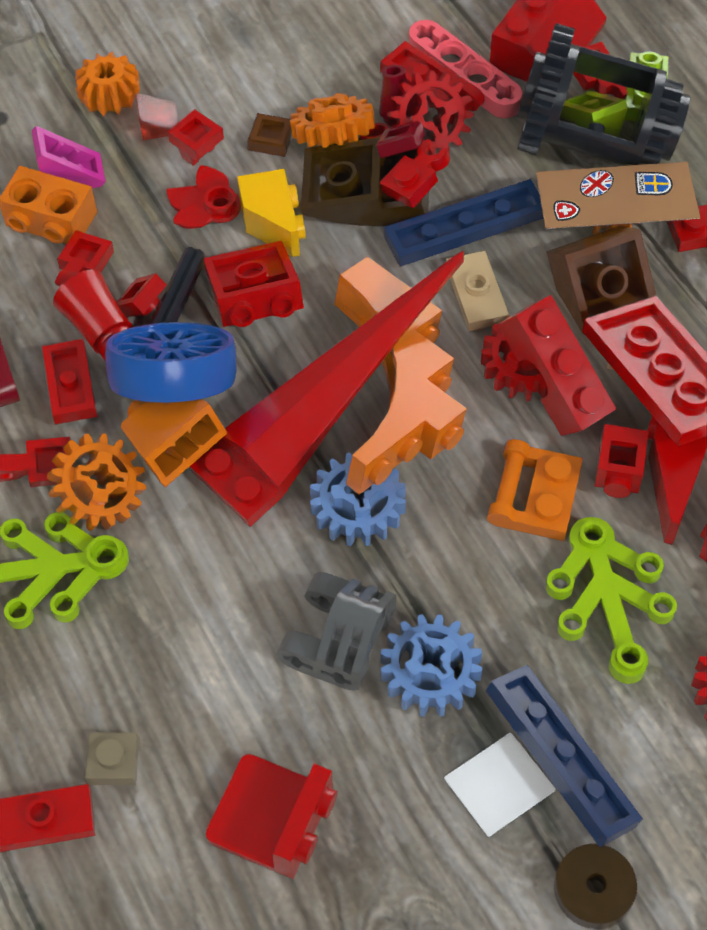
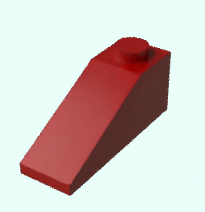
[647,416,707,545]

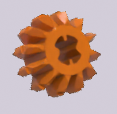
[75,51,140,117]

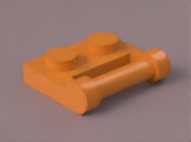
[487,439,583,541]

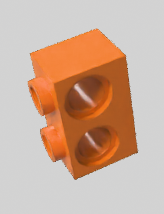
[0,165,97,244]

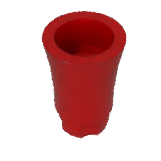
[53,270,133,362]

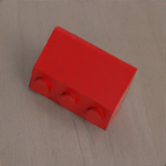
[489,0,607,82]

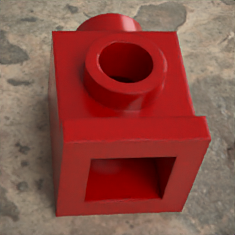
[594,424,649,498]

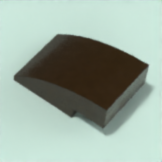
[300,137,429,227]

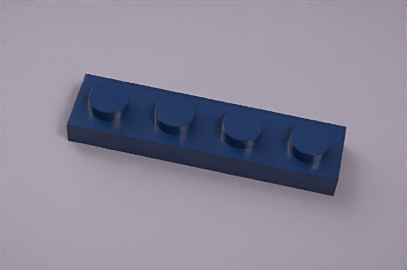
[384,179,544,267]
[486,664,643,847]

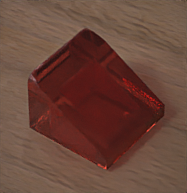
[135,94,178,140]

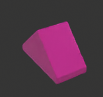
[31,126,106,188]

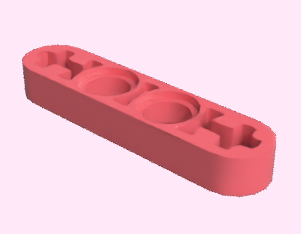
[409,20,523,119]

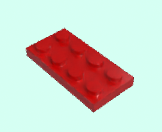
[582,296,707,446]

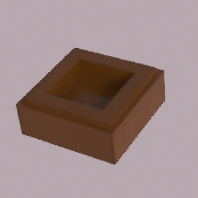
[247,113,292,157]

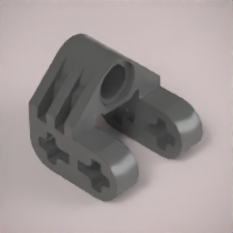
[276,572,396,691]

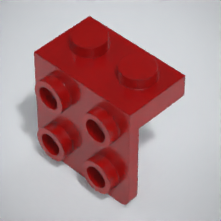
[206,754,338,879]

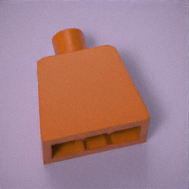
[120,399,227,488]

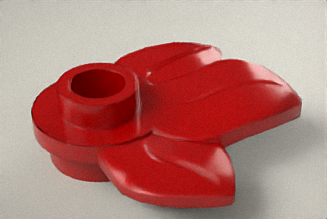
[166,165,241,229]

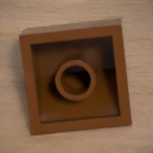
[546,226,657,334]

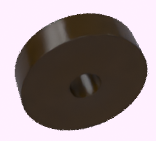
[554,844,637,929]

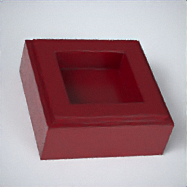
[376,121,425,158]

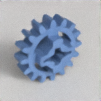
[310,453,406,546]
[380,614,483,717]

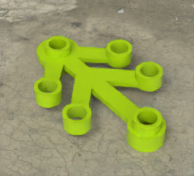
[0,512,129,629]
[546,517,677,684]

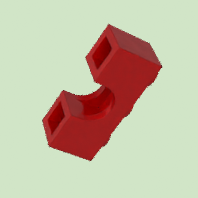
[497,295,616,436]

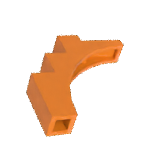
[334,256,467,495]

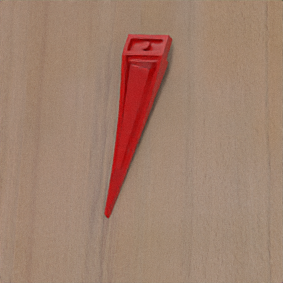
[189,251,464,527]

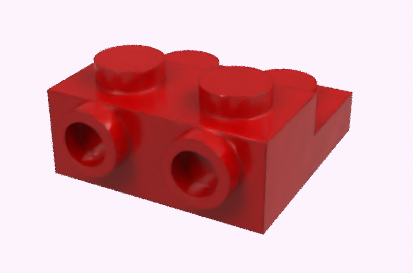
[203,240,304,327]

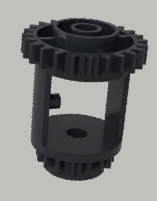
[517,23,690,166]

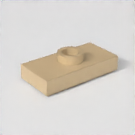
[446,251,509,332]

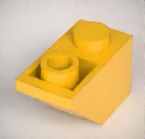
[237,169,306,257]

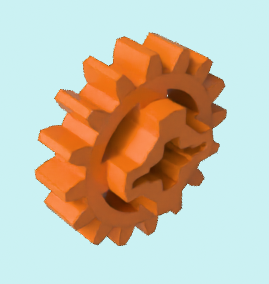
[290,93,375,147]
[47,433,146,531]

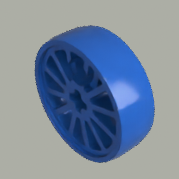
[105,322,237,403]

